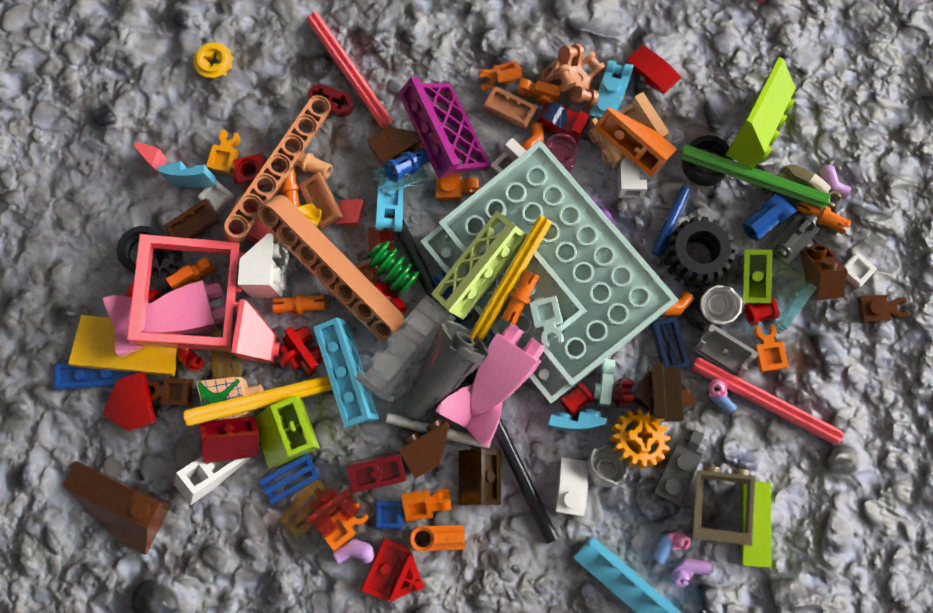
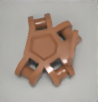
[540,44,605,106]

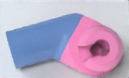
[709,379,737,416]
[651,531,691,564]

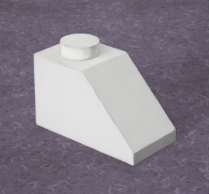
[554,457,588,516]

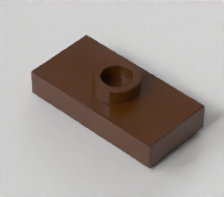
[164,198,222,239]

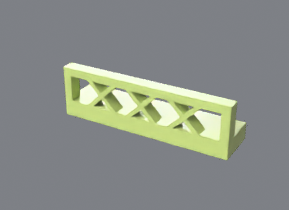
[431,211,527,320]

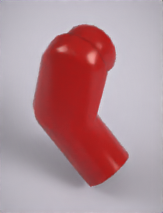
[374,282,407,313]
[177,334,203,371]

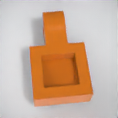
[477,61,523,90]
[436,174,479,201]
[402,488,451,522]

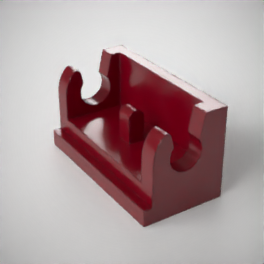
[199,416,259,464]
[347,451,407,493]

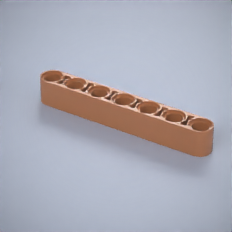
[223,95,330,243]
[257,195,405,341]

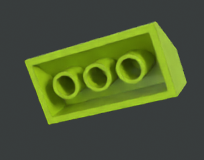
[726,57,795,169]

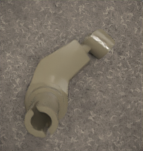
[764,164,841,208]

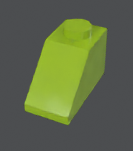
[743,249,773,303]

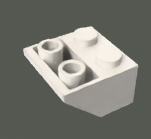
[238,233,288,298]

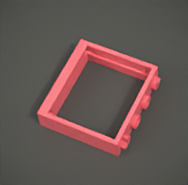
[127,234,245,351]

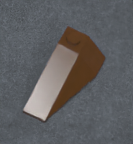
[63,461,171,555]

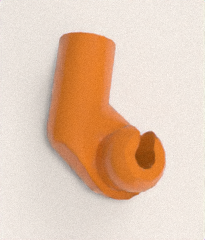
[520,122,544,151]
[662,291,694,317]

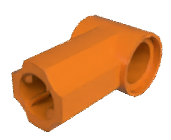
[410,525,465,552]

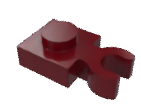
[612,378,634,409]

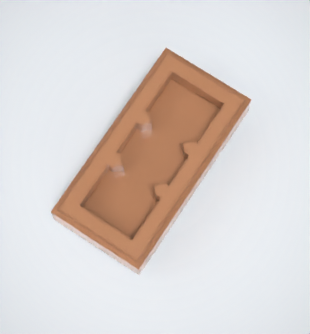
[483,86,538,130]
[298,172,343,229]

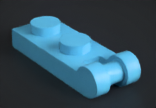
[589,60,633,121]
[375,171,404,232]

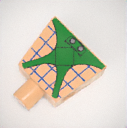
[197,377,264,422]

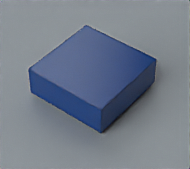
[375,501,404,529]

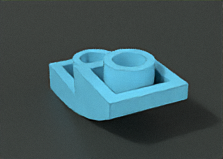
[157,161,216,188]
[547,409,607,431]

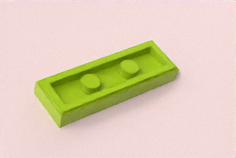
[741,481,772,568]

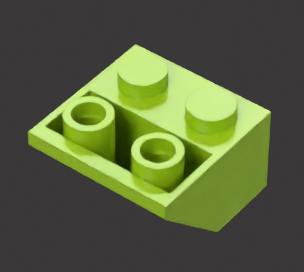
[255,395,320,469]

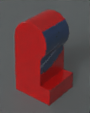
[538,102,589,144]

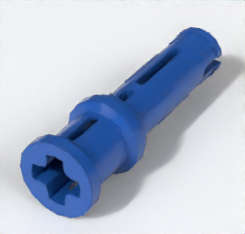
[384,137,452,182]

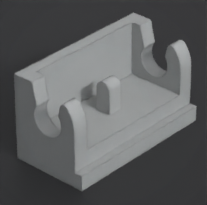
[692,324,758,377]

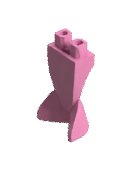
[103,280,226,358]
[435,324,545,447]

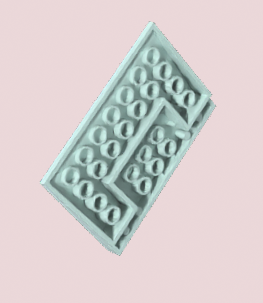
[420,140,679,404]

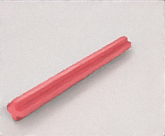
[307,12,392,129]
[691,357,843,444]

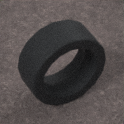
[681,135,733,186]
[116,226,169,274]

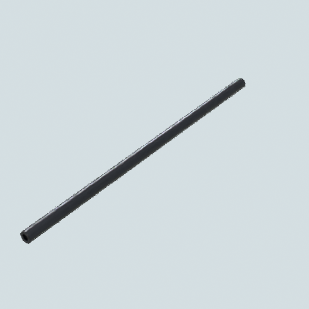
[388,216,559,544]

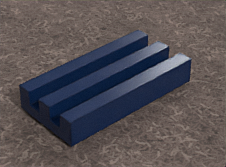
[650,316,691,369]

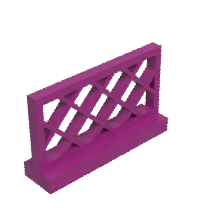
[398,78,491,179]

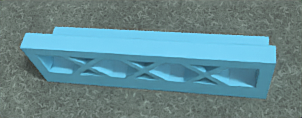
[313,317,379,428]
[572,536,682,613]

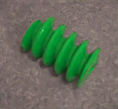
[363,240,419,298]

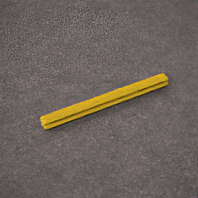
[469,215,551,341]
[183,375,332,426]

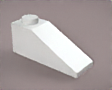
[174,445,261,505]

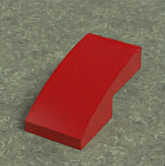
[625,45,681,94]

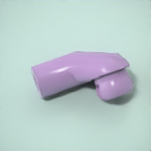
[819,164,851,199]
[333,540,375,564]
[672,558,711,587]

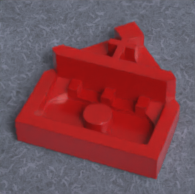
[103,372,157,432]
[360,537,425,602]

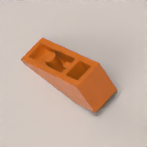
[593,107,677,177]

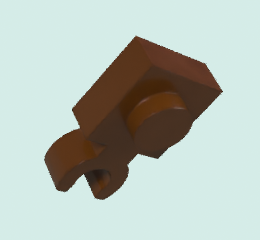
[857,295,909,323]
[147,378,193,406]

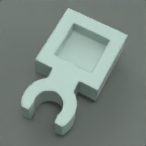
[529,296,564,347]
[593,359,615,408]

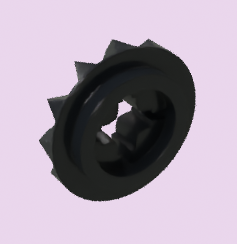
[151,248,183,278]

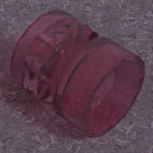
[545,133,578,173]

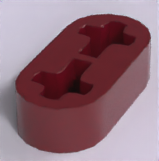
[308,84,354,118]

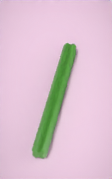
[680,145,830,208]

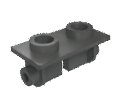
[767,213,820,266]

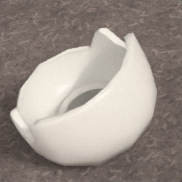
[700,285,742,325]

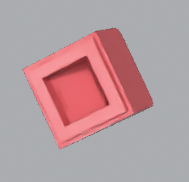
[134,142,167,174]
[335,199,365,228]

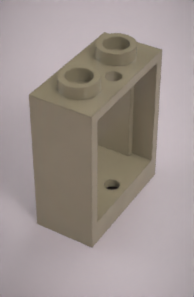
[693,466,755,546]

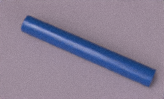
[651,186,691,257]

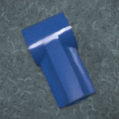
[742,193,797,241]

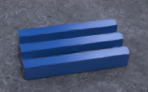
[259,454,321,505]

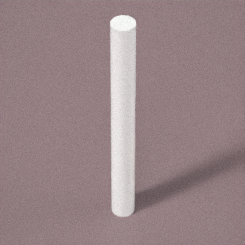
[386,413,491,449]

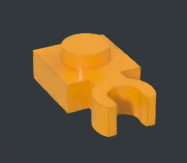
[206,129,240,176]

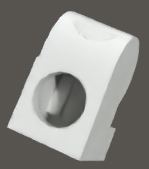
[617,157,647,198]

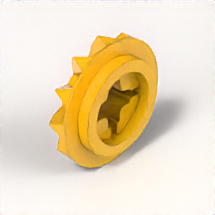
[193,42,233,80]

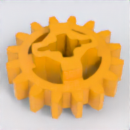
[610,409,671,470]

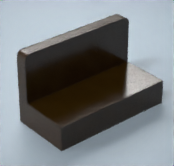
[647,363,684,422]
[459,449,501,505]

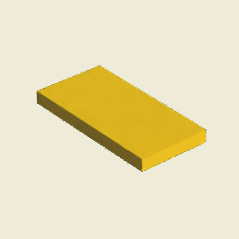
[68,315,183,376]

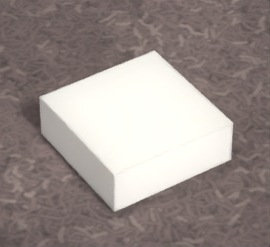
[197,180,235,214]
[844,252,877,289]

